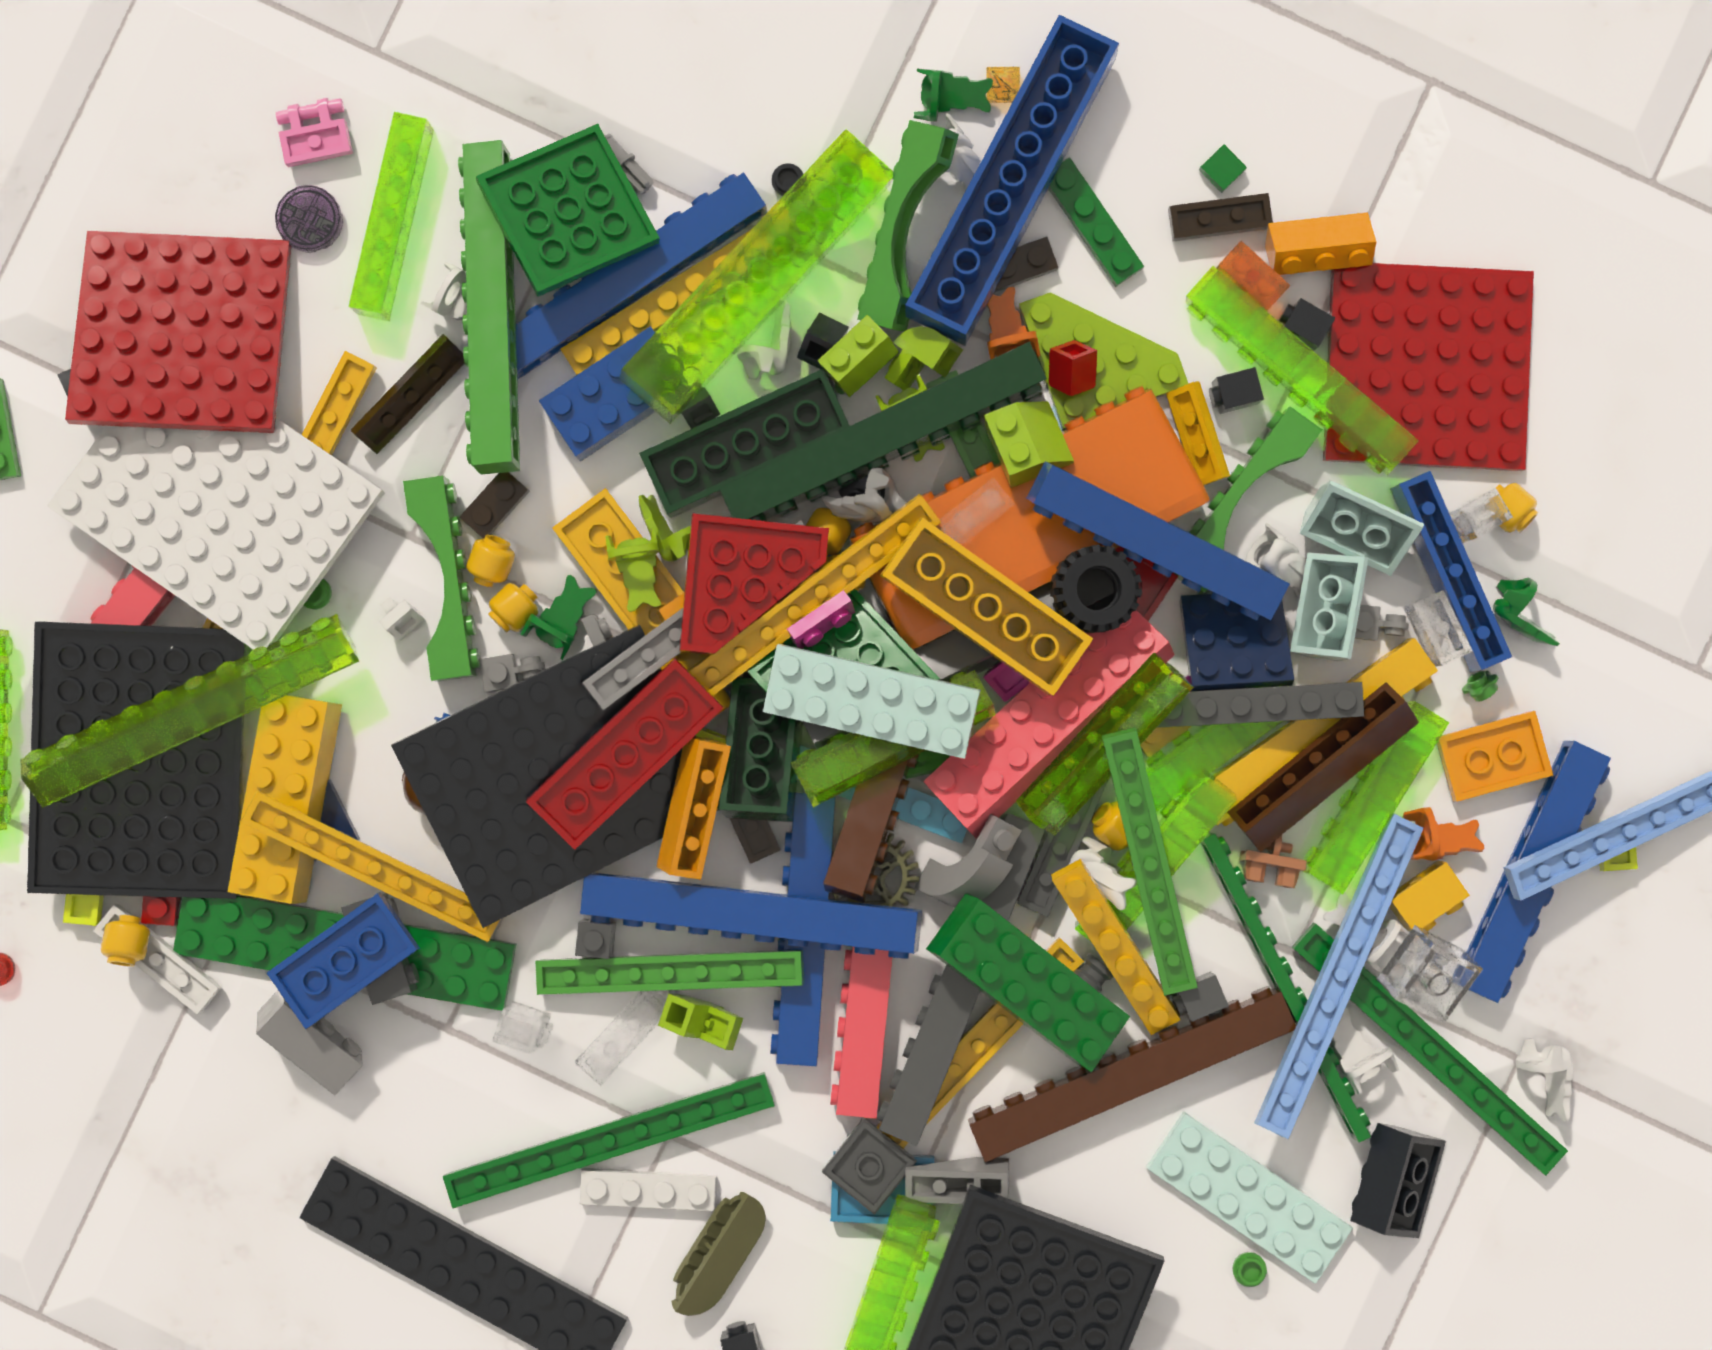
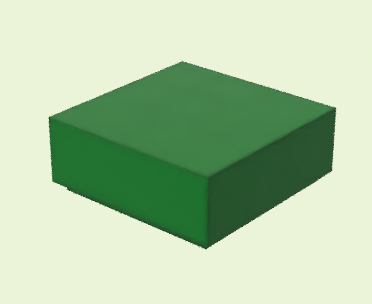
[1199,144,1247,193]

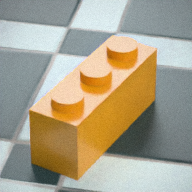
[1265,212,1377,276]

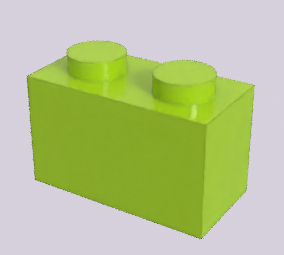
[817,315,899,398]

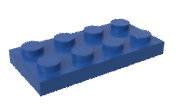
[267,892,420,1029]

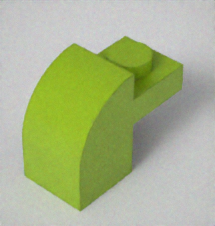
[884,326,964,391]
[658,993,743,1050]

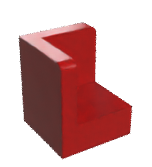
[1048,340,1097,396]

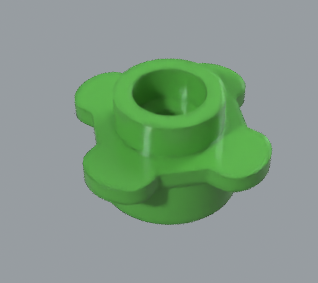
[1462,670,1499,702]

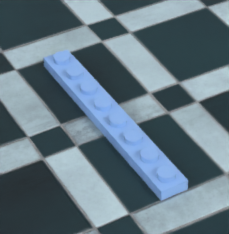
[1503,771,1712,901]

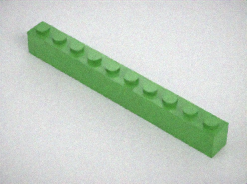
[458,140,520,475]

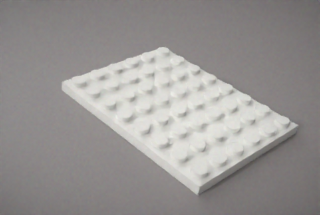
[47,418,385,657]

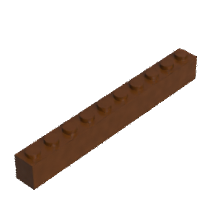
[968,986,1296,1162]

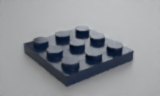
[1179,594,1294,692]

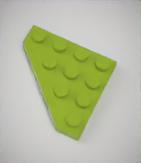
[1018,292,1189,430]

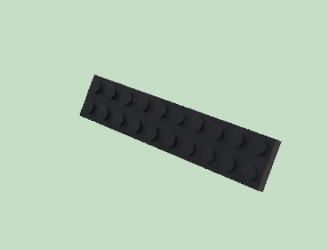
[299,1156,628,1350]

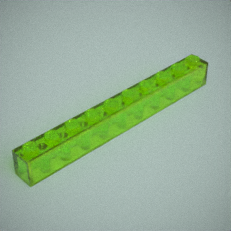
[20,614,359,808]

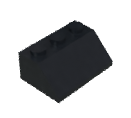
[1350,1123,1446,1238]

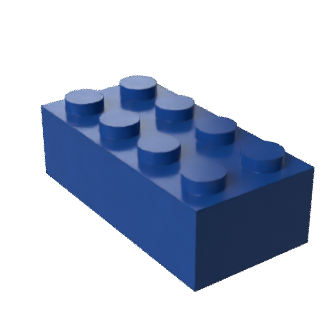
[539,326,691,462]

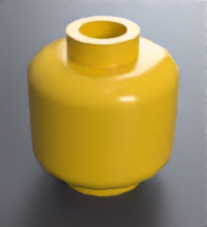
[1486,483,1538,533]
[805,507,852,557]
[466,535,515,587]
[488,583,539,633]
[1091,801,1128,851]
[100,915,150,967]

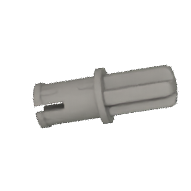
[605,134,653,194]

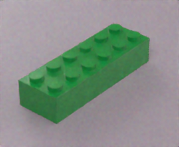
[926,894,1131,1072]

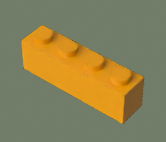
[656,736,731,880]

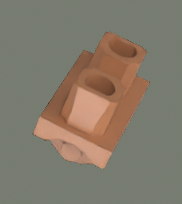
[1239,835,1307,889]

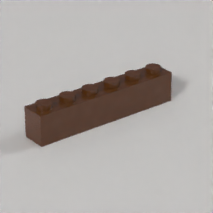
[1227,682,1419,852]
[823,738,920,903]

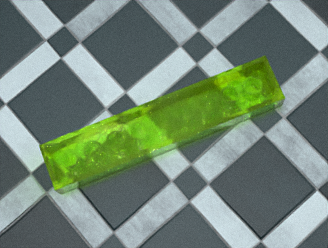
[619,129,893,424]

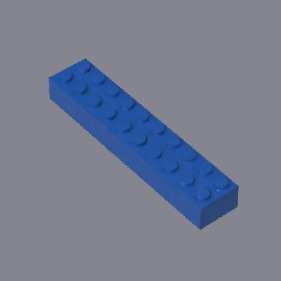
[905,14,1119,346]

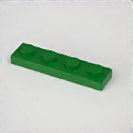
[1048,157,1144,287]

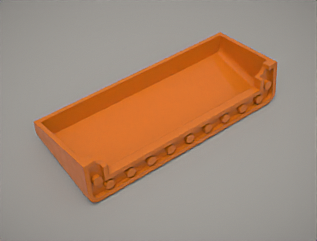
[849,386,1210,649]

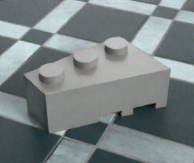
[256,990,363,1096]

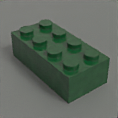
[719,677,803,822]

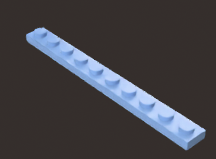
[1254,813,1424,1139]

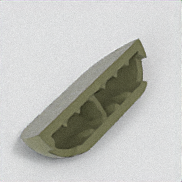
[671,1192,766,1316]

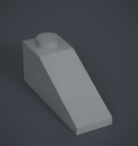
[905,1157,1009,1204]

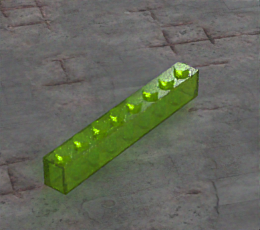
[1185,266,1419,476]

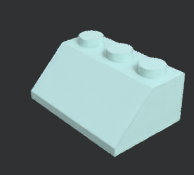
[1299,480,1424,576]
[1290,553,1369,661]

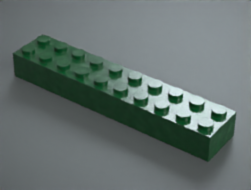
[719,341,1047,521]

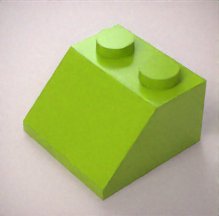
[984,401,1074,488]

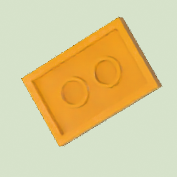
[1435,711,1553,802]

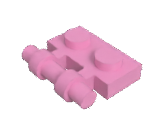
[275,98,353,168]

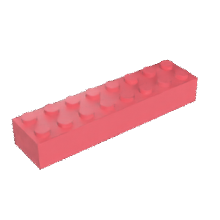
[923,610,1175,839]

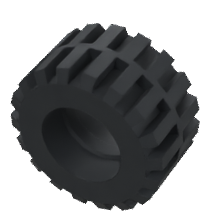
[1050,545,1142,633]

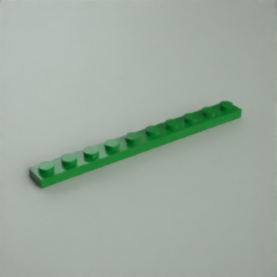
[1198,832,1371,1143]
[1291,922,1568,1176]
[442,1072,775,1209]

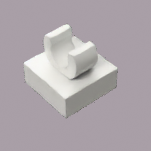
[379,597,425,641]

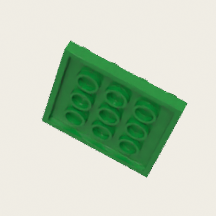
[476,124,660,297]

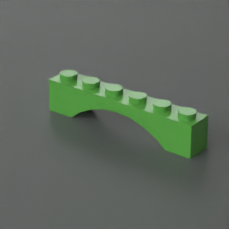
[857,120,959,332]
[1173,406,1323,594]
[403,475,480,682]

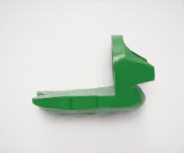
[913,68,993,122]
[520,575,597,660]
[1493,577,1560,646]

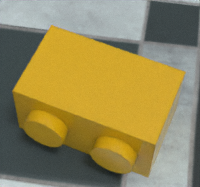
[1390,860,1470,934]

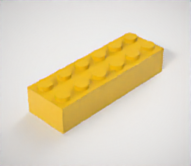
[880,518,1093,696]
[228,691,342,904]

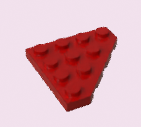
[679,513,829,655]

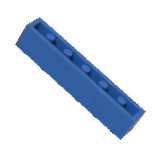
[1390,471,1512,672]

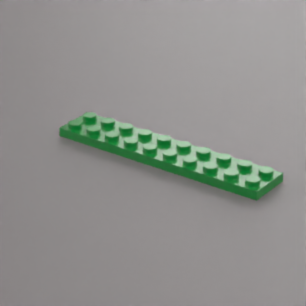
[173,895,517,1011]

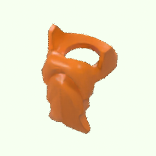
[987,287,1040,360]
[1402,807,1485,861]

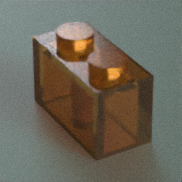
[1212,241,1291,318]

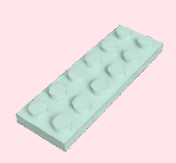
[763,644,981,759]
[1146,1111,1353,1284]

